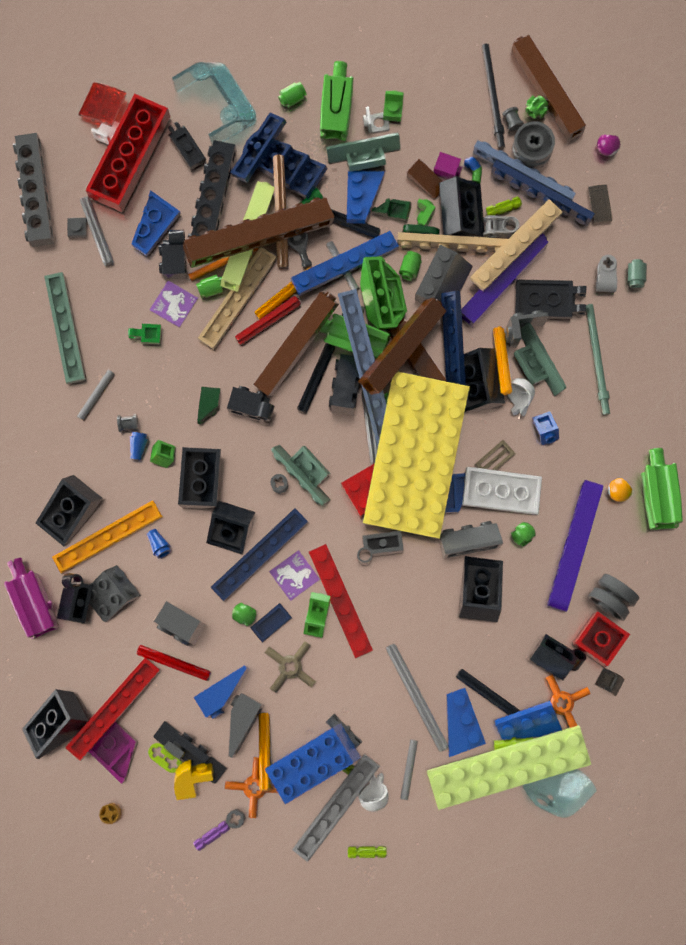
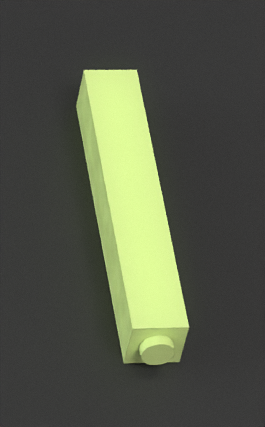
[220,181,274,292]

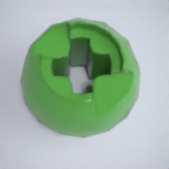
[511,522,536,547]
[232,602,257,626]

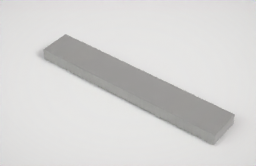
[292,754,380,862]

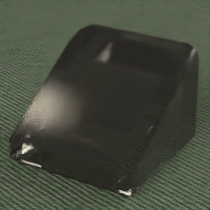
[595,668,625,696]

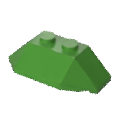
[360,256,407,329]

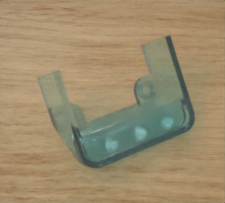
[172,62,257,146]

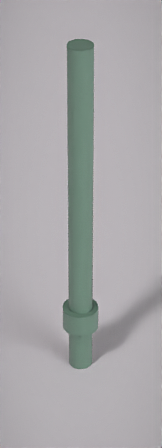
[586,304,610,415]

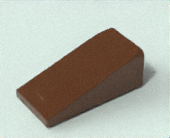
[407,159,443,199]

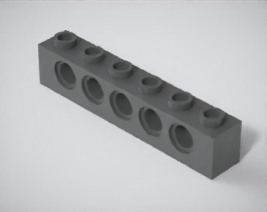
[13,133,55,247]

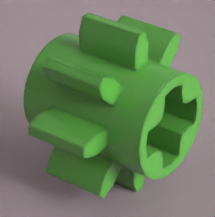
[525,95,548,119]

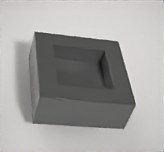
[67,218,87,238]
[164,741,185,761]

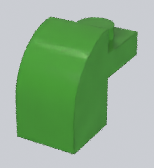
[303,592,331,638]

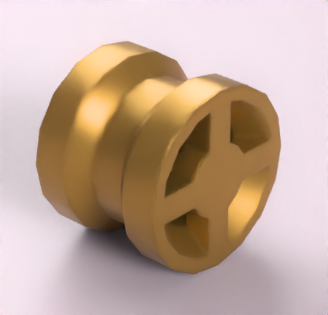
[99,803,121,824]

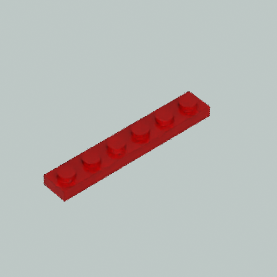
[309,544,373,659]
[65,658,160,762]

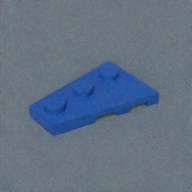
[347,171,385,223]
[131,190,181,256]
[446,688,486,757]
[495,701,563,740]

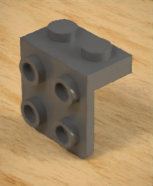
[505,310,549,348]
[89,565,140,622]

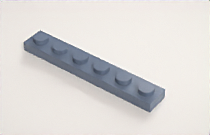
[473,140,576,201]

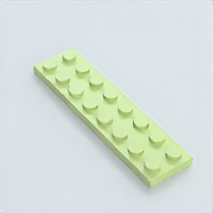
[427,725,592,810]

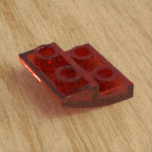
[78,82,127,127]

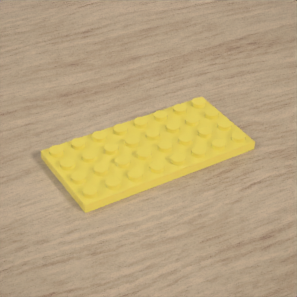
[363,372,470,539]

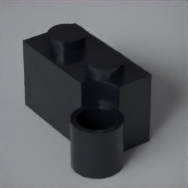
[159,230,187,280]
[227,386,275,422]
[56,573,93,624]
[530,634,586,681]

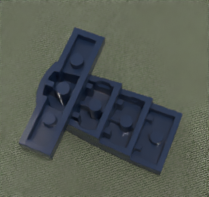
[230,112,328,199]

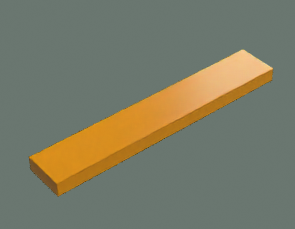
[52,500,163,574]

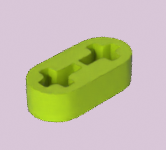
[148,743,183,773]

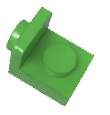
[383,90,404,122]
[417,198,435,226]

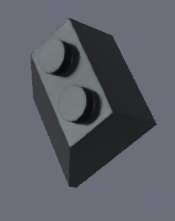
[206,501,255,554]

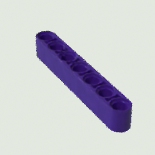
[547,480,603,612]

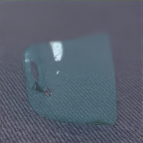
[523,769,597,818]

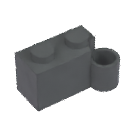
[357,531,404,564]

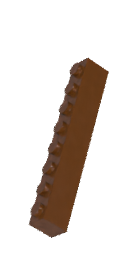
[183,198,334,268]

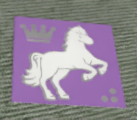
[150,281,198,328]
[269,550,320,601]

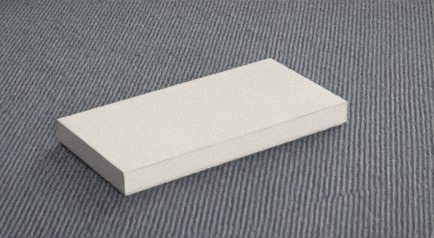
[462,467,542,515]

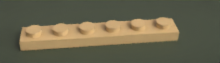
[470,199,562,292]
[397,232,508,253]
[198,247,277,349]

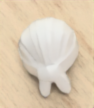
[508,378,535,416]
[359,772,389,812]

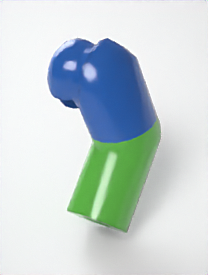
[464,157,482,183]

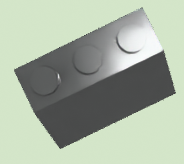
[415,245,473,303]
[439,521,503,559]

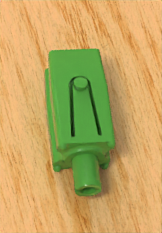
[320,61,354,141]
[319,313,391,359]
[641,448,683,530]

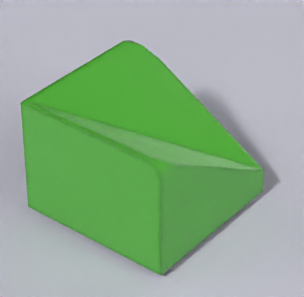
[150,440,175,468]

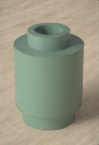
[627,259,647,288]

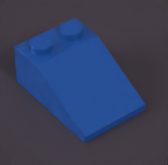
[194,665,249,719]

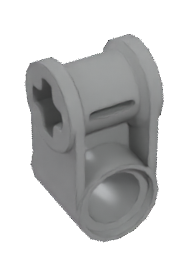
[483,215,520,238]
[596,254,617,292]

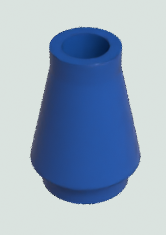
[129,432,148,460]
[146,529,171,559]

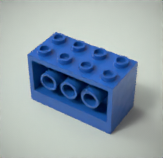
[265,723,361,804]

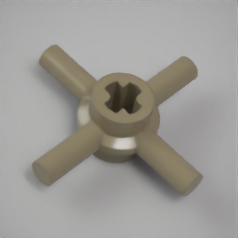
[265,641,316,693]

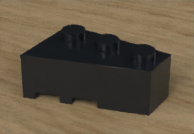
[328,354,360,416]

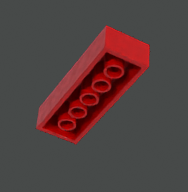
[85,93,171,213]

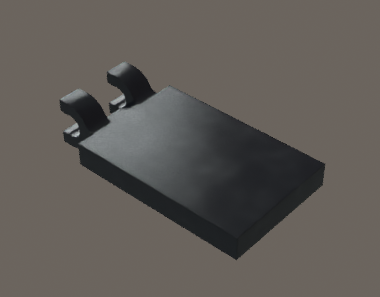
[515,279,586,319]

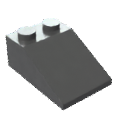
[228,693,264,758]

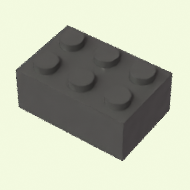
[154,601,206,646]

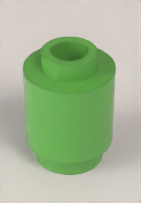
[278,82,307,108]
[399,251,422,281]
[196,274,224,298]

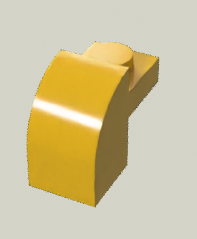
[174,760,213,800]

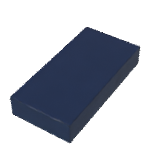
[250,603,292,643]

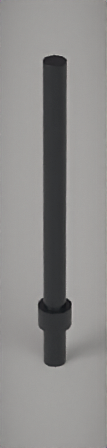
[482,43,505,149]

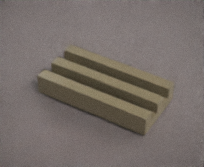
[474,440,516,471]

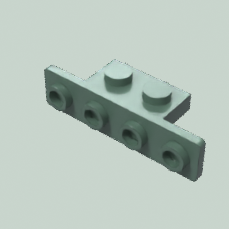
[326,133,401,172]
[513,323,566,396]
[271,445,331,506]

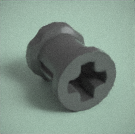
[502,107,524,131]
[117,413,139,432]
[270,474,288,494]
[226,809,245,829]

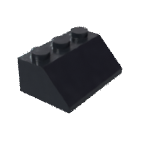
[439,176,485,237]
[464,348,505,413]
[178,447,221,509]

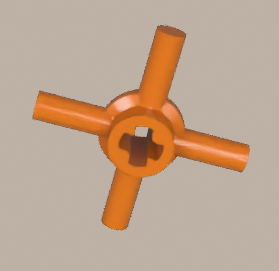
[546,674,591,728]
[225,757,278,818]

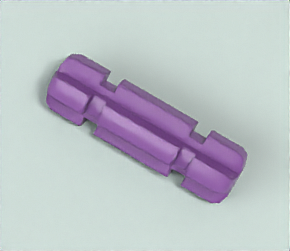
[193,821,230,851]

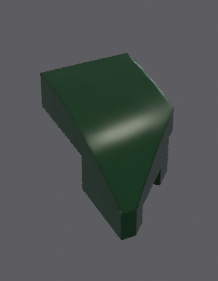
[372,198,412,222]
[197,387,221,424]

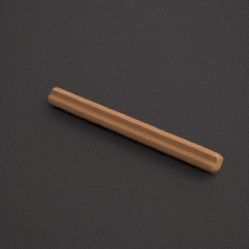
[273,155,288,268]

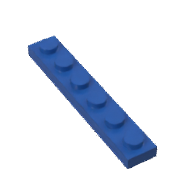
[291,231,399,296]

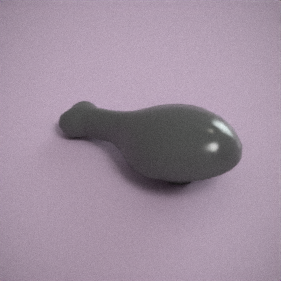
[287,233,312,268]

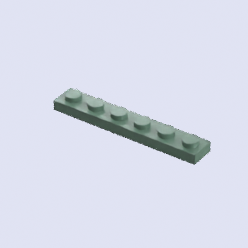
[44,272,86,385]

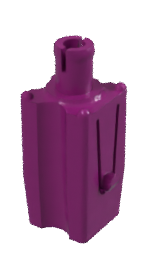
[4,557,58,639]

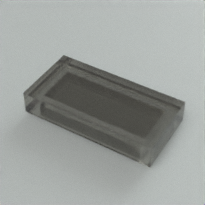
[588,184,613,224]

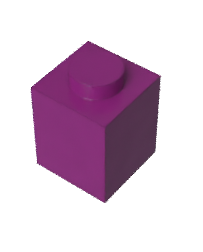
[433,152,463,180]

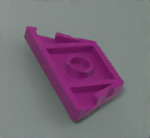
[74,722,137,784]

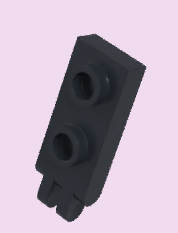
[168,121,207,170]

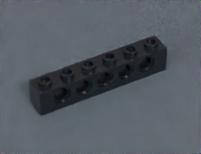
[187,140,237,238]

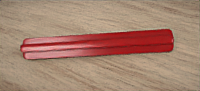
[235,296,301,345]
[136,645,211,681]

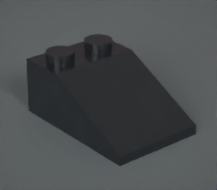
[35,475,102,547]
[459,556,503,622]
[22,689,88,759]

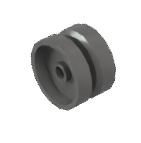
[512,122,555,169]
[588,574,640,621]

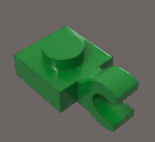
[128,324,161,345]

